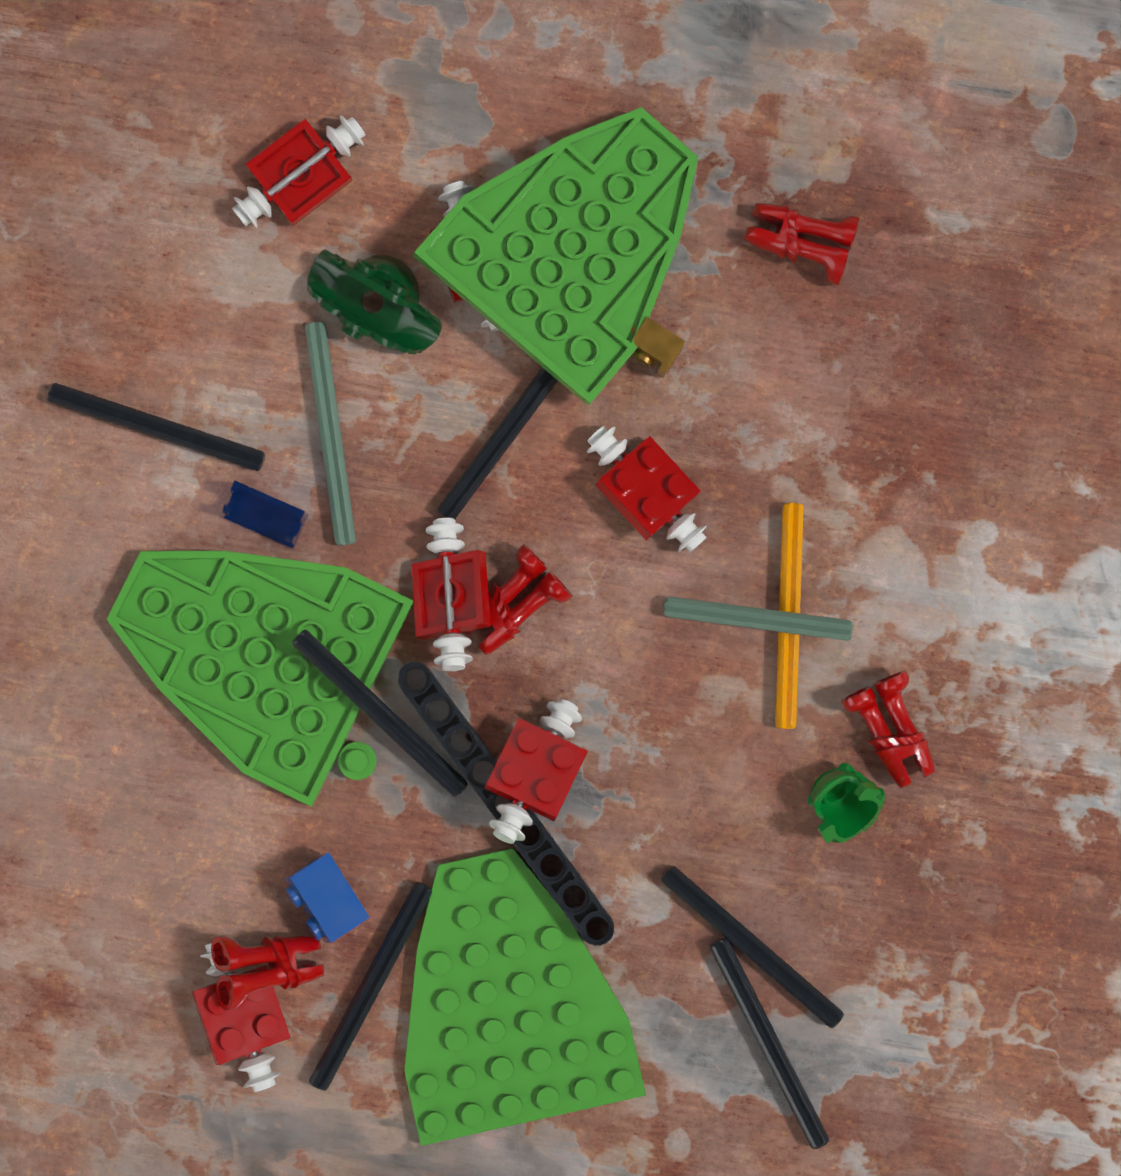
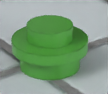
[338,742,377,780]

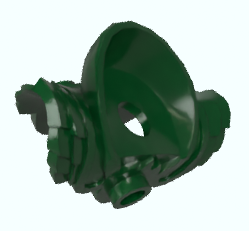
[307,249,443,354]

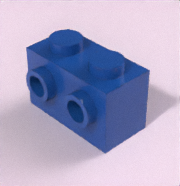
[284,852,370,943]

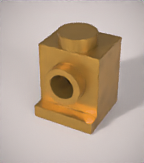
[630,317,686,378]

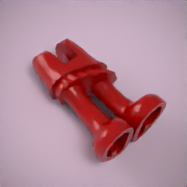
[744,203,860,286]
[463,544,573,655]
[840,670,935,789]
[211,936,324,1010]

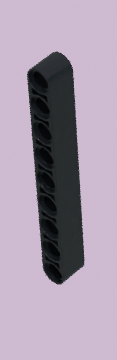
[398,662,614,946]

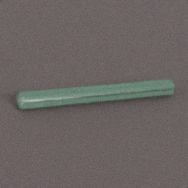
[305,322,356,546]

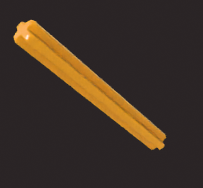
[775,503,804,729]

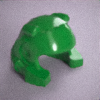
[807,763,886,844]

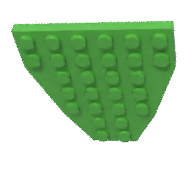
[413,107,698,406]
[106,551,414,807]
[404,848,646,1146]

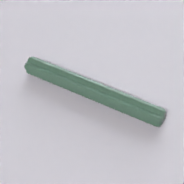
[664,596,853,641]

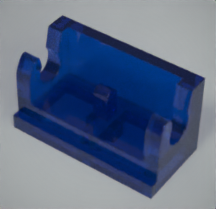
[222,480,309,549]

